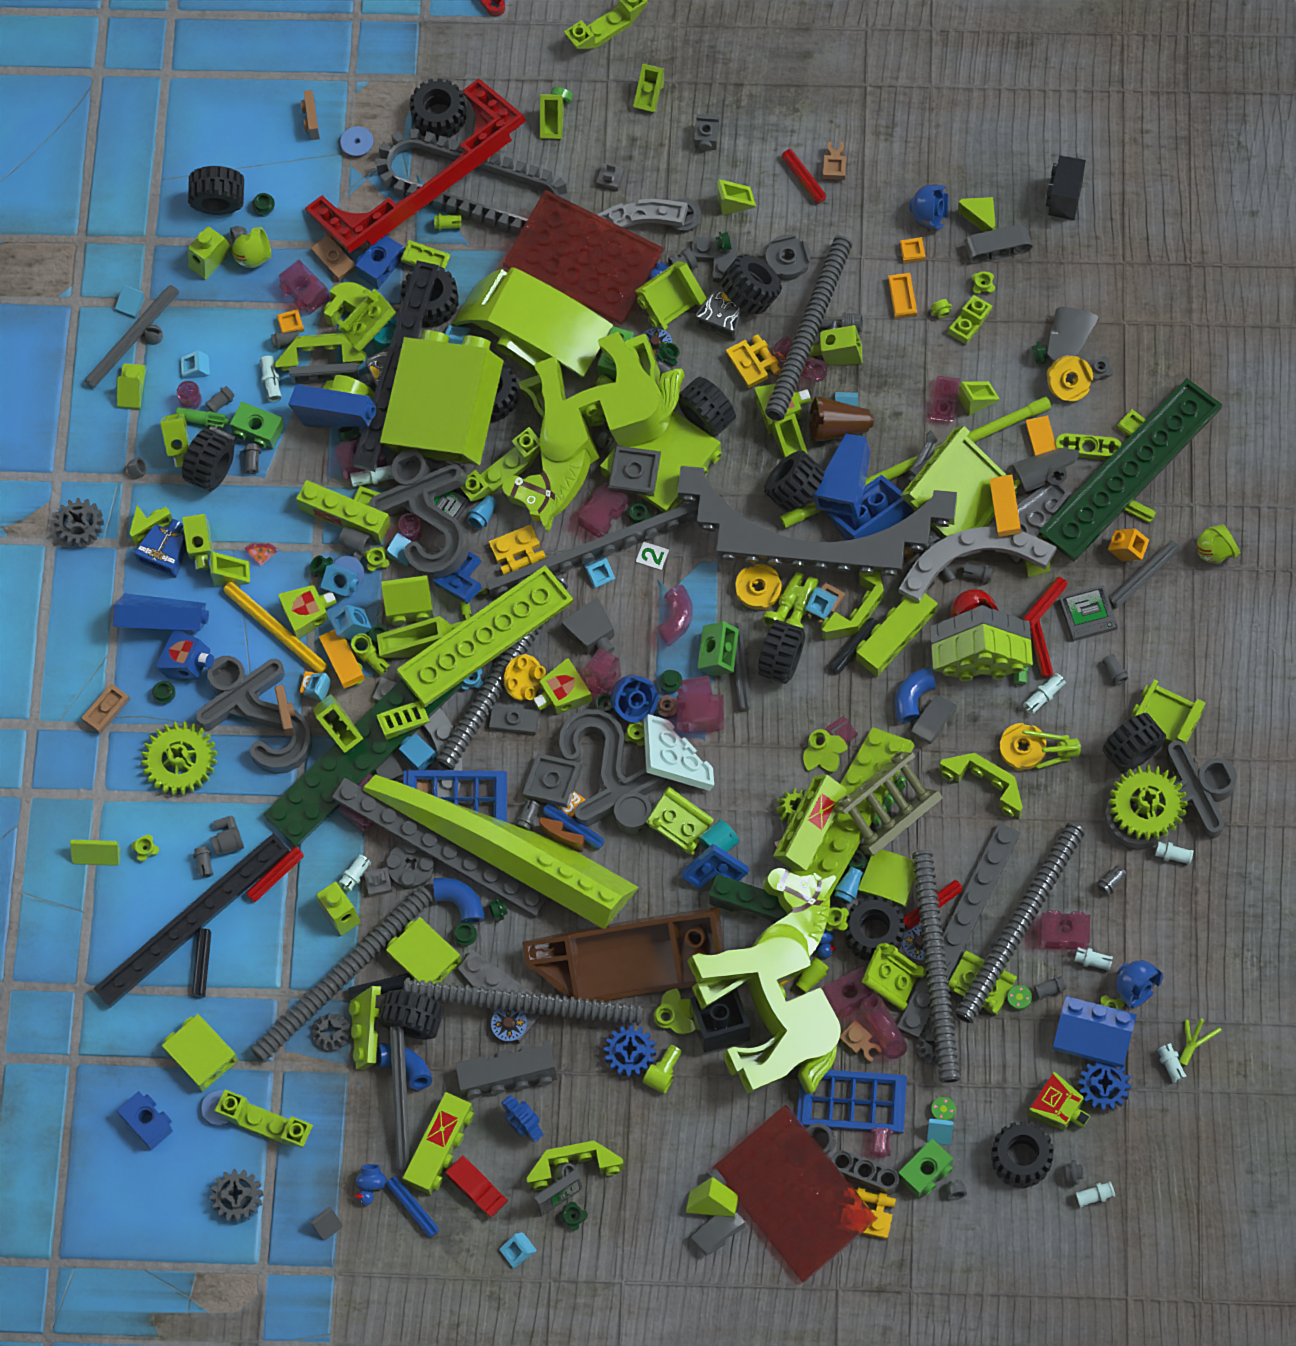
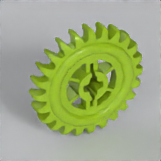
[141,721,218,795]
[1108,765,1187,841]

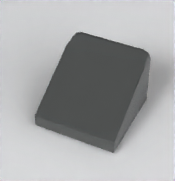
[311,1207,342,1240]

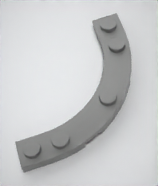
[554,199,688,292]
[899,527,1056,603]
[373,678,463,802]

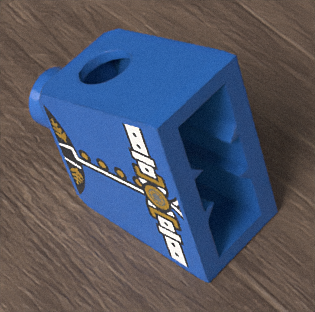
[134,519,186,577]

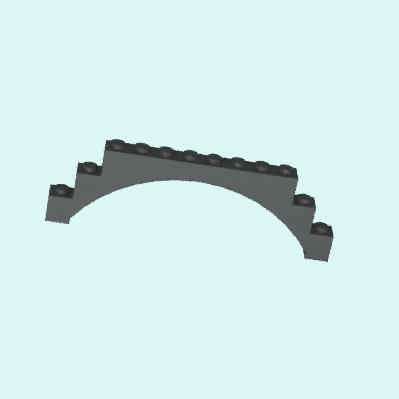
[677,466,957,576]

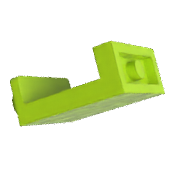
[635,261,707,330]
[1131,679,1206,745]
[386,917,462,984]
[162,1014,239,1092]

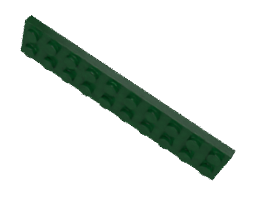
[1039,378,1222,562]
[263,679,464,847]

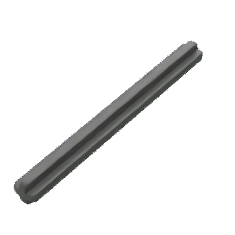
[85,285,179,388]
[390,1026,410,1171]

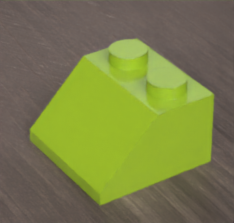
[381,575,434,626]

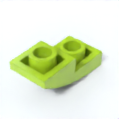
[947,295,993,345]

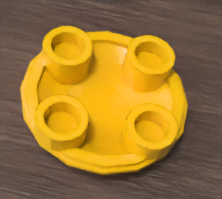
[504,654,546,700]

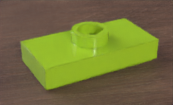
[401,240,451,270]

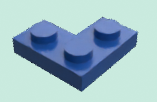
[433,552,482,604]
[681,844,749,889]

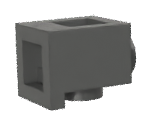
[694,114,719,151]

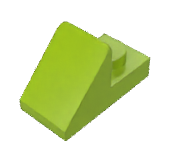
[633,64,664,112]
[117,363,146,410]
[129,505,173,546]

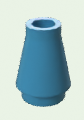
[467,495,498,530]
[834,867,863,904]

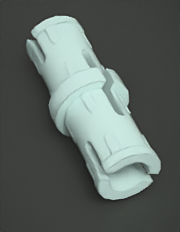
[259,356,282,402]
[350,465,394,488]
[1023,673,1066,715]

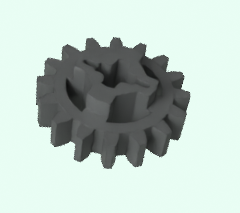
[53,498,104,548]
[210,1169,264,1223]

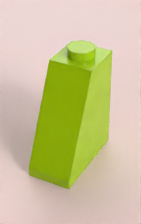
[313,694,363,753]

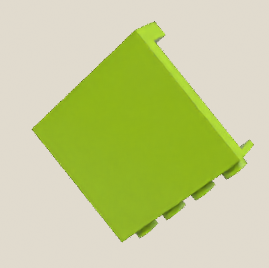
[600,411,722,513]
[900,426,1021,538]

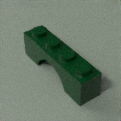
[709,874,787,924]

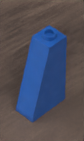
[288,385,376,427]
[813,434,871,518]
[113,593,209,631]

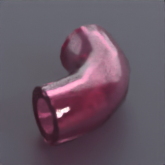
[772,336,828,382]
[657,585,693,646]
[860,995,907,1059]

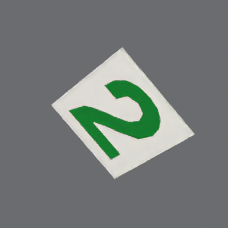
[636,542,669,570]

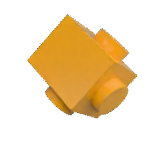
[1108,528,1149,561]

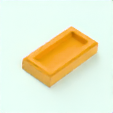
[888,273,917,319]

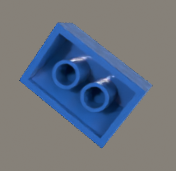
[827,475,914,541]
[1052,996,1137,1068]

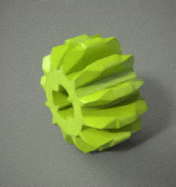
[776,788,806,826]

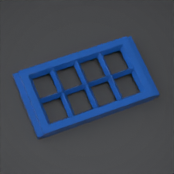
[403,770,507,822]
[797,1070,907,1134]

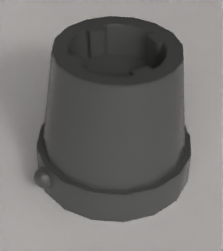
[801,1123,836,1156]

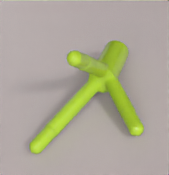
[1179,1018,1222,1066]

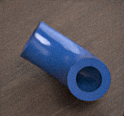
[894,667,936,724]
[433,878,485,924]
[376,1043,432,1090]

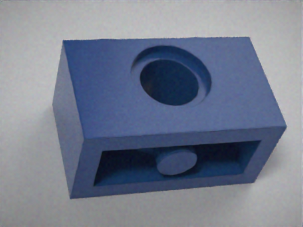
[355,235,404,289]
[117,1091,173,1150]

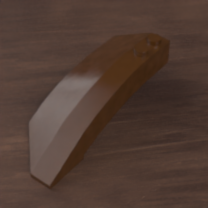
[522,907,724,1002]

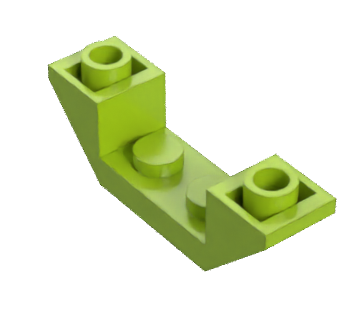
[564,0,648,49]
[275,333,367,371]
[461,427,540,501]
[821,571,884,640]
[939,753,1023,819]
[215,1089,313,1148]
[527,1140,624,1190]

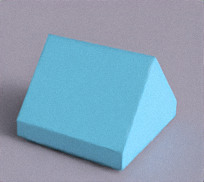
[835,392,858,406]
[304,673,332,701]

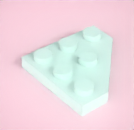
[644,714,714,791]

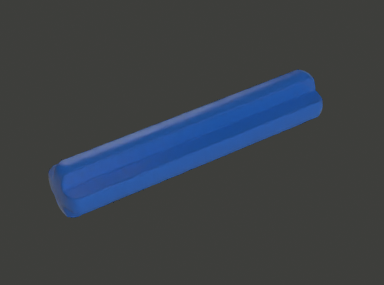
[542,804,605,850]
[386,1176,439,1238]

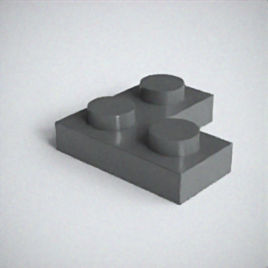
[692,237,738,282]

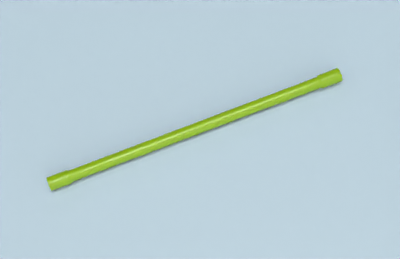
[780,396,1051,529]

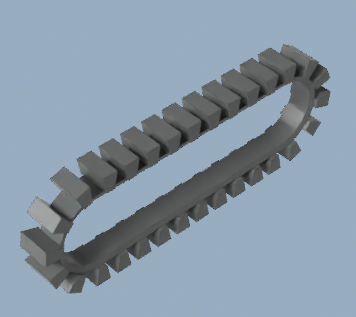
[376,129,571,240]

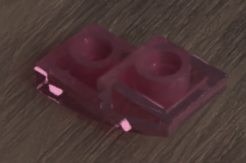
[931,375,960,422]

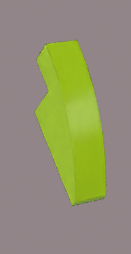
[377,616,466,658]

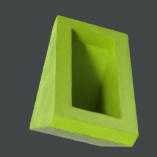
[540,94,564,139]
[716,179,756,215]
[958,197,995,232]
[958,381,1000,416]
[772,412,808,458]
[210,552,250,587]
[686,1177,738,1217]

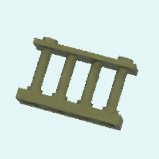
[834,751,943,856]

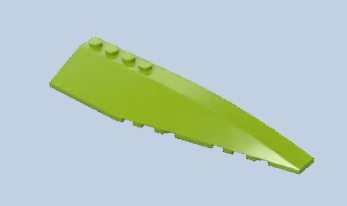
[363,775,639,929]

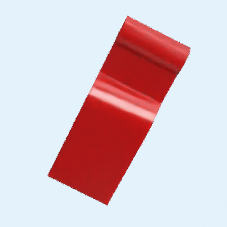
[446,1155,508,1218]

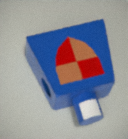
[156,630,214,679]

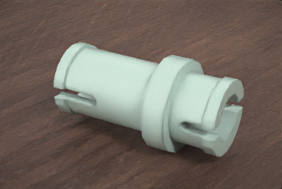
[1155,842,1193,865]
[338,854,371,892]
[1074,947,1113,971]
[1157,1043,1187,1083]
[1075,1181,1115,1208]

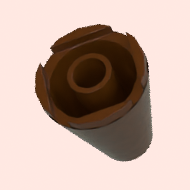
[809,396,874,442]

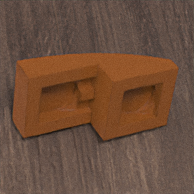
[539,817,585,852]

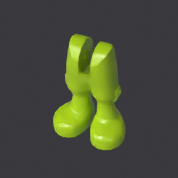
[762,572,818,628]

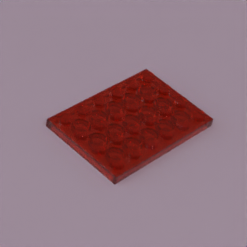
[503,190,664,325]
[712,1105,878,1282]

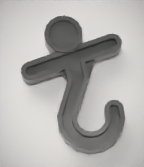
[370,450,470,578]
[196,656,312,773]
[559,709,667,835]
[1105,740,1237,850]

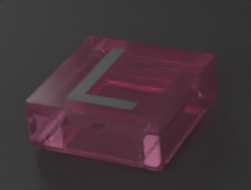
[825,716,858,744]

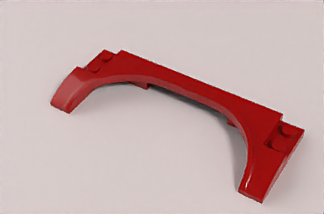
[305,78,526,253]

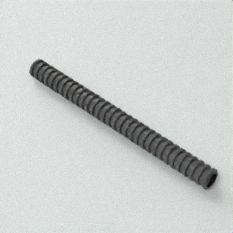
[765,235,853,421]
[436,575,569,770]
[954,822,1085,1023]
[912,850,961,1083]
[251,886,434,1063]
[403,978,643,1026]

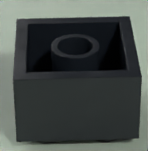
[1045,155,1086,220]
[690,988,750,1052]

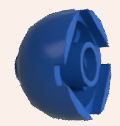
[909,184,949,230]
[610,675,659,723]
[1116,960,1164,1008]

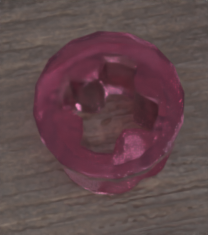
[870,1127,893,1157]

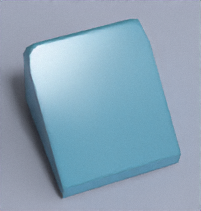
[115,285,145,318]
[445,325,470,345]
[181,350,210,379]
[386,533,411,567]
[583,557,615,588]
[805,587,838,620]
[927,1118,954,1145]
[499,1232,537,1269]

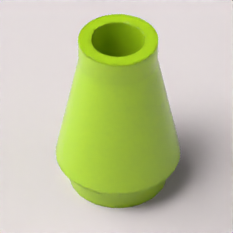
[796,957,829,993]

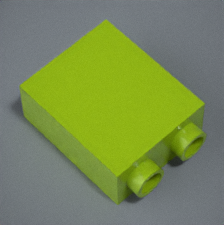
[380,330,504,466]

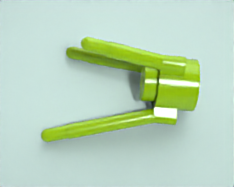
[1022,730,1081,769]

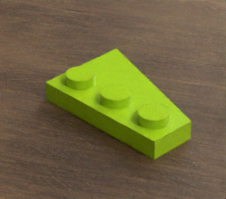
[349,986,381,1070]

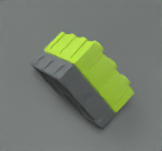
[930,605,1033,681]

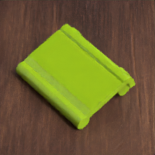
[336,288,396,352]
[646,787,714,855]
[862,943,927,1011]
[947,950,1017,1015]

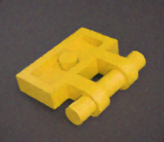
[726,334,781,389]
[489,524,546,575]
[839,1187,896,1240]

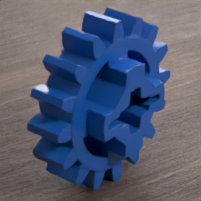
[604,1025,657,1078]
[1078,1061,1131,1112]
[501,1095,544,1143]

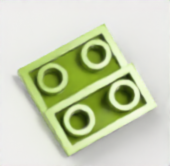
[858,849,916,907]

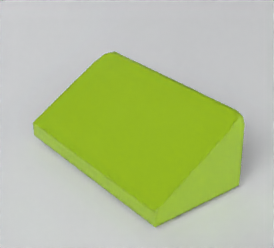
[70,839,121,866]

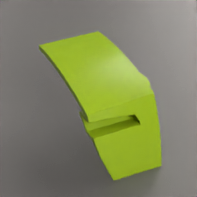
[452,268,613,377]

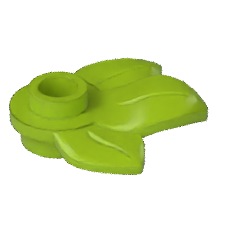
[803,729,848,772]
[653,988,696,1034]

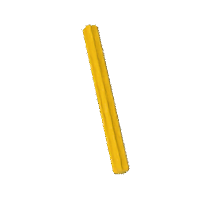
[223,582,328,673]

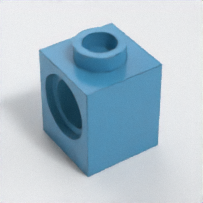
[320,564,359,596]
[330,605,371,640]
[399,733,436,770]

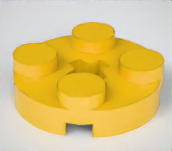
[1046,355,1093,401]
[735,564,782,611]
[999,723,1046,771]

